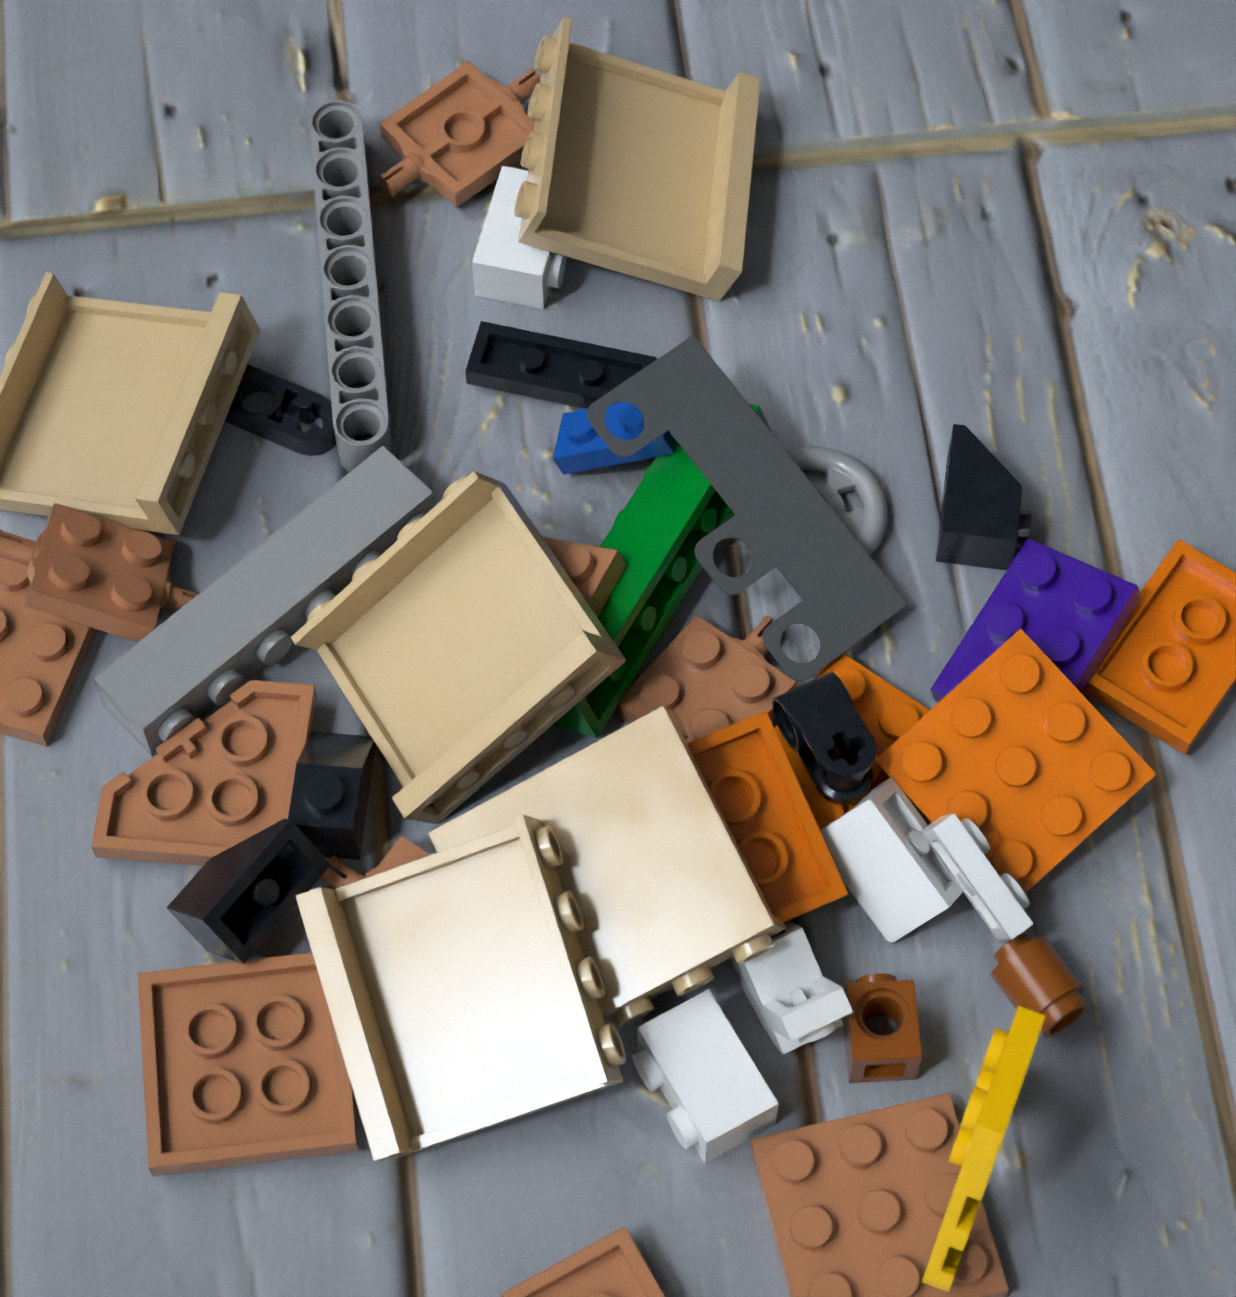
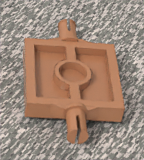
[378,61,541,208]
[0,502,198,642]
[616,615,796,743]

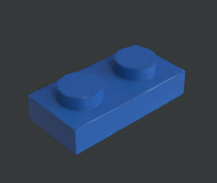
[553,402,676,475]

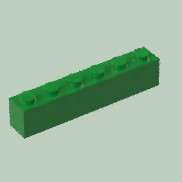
[553,404,772,738]

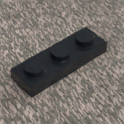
[465,321,657,409]

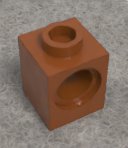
[843,973,922,1083]

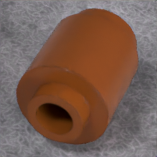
[991,933,1089,1037]

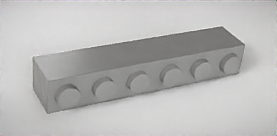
[93,446,435,757]

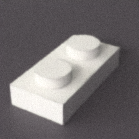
[920,813,1033,940]

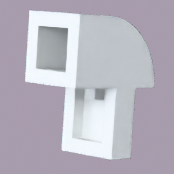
[730,921,853,1054]

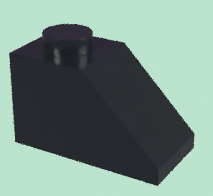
[935,424,1031,571]
[288,731,376,860]
[166,818,331,964]

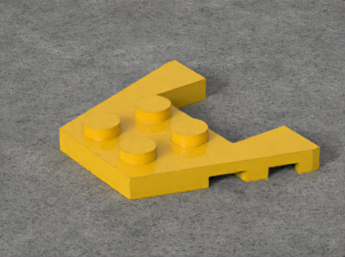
[922,1006,1046,1292]

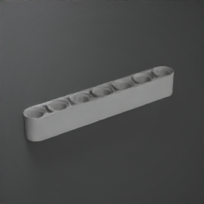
[309,100,393,472]

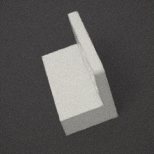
[820,777,963,942]

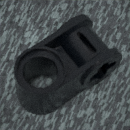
[771,672,876,805]

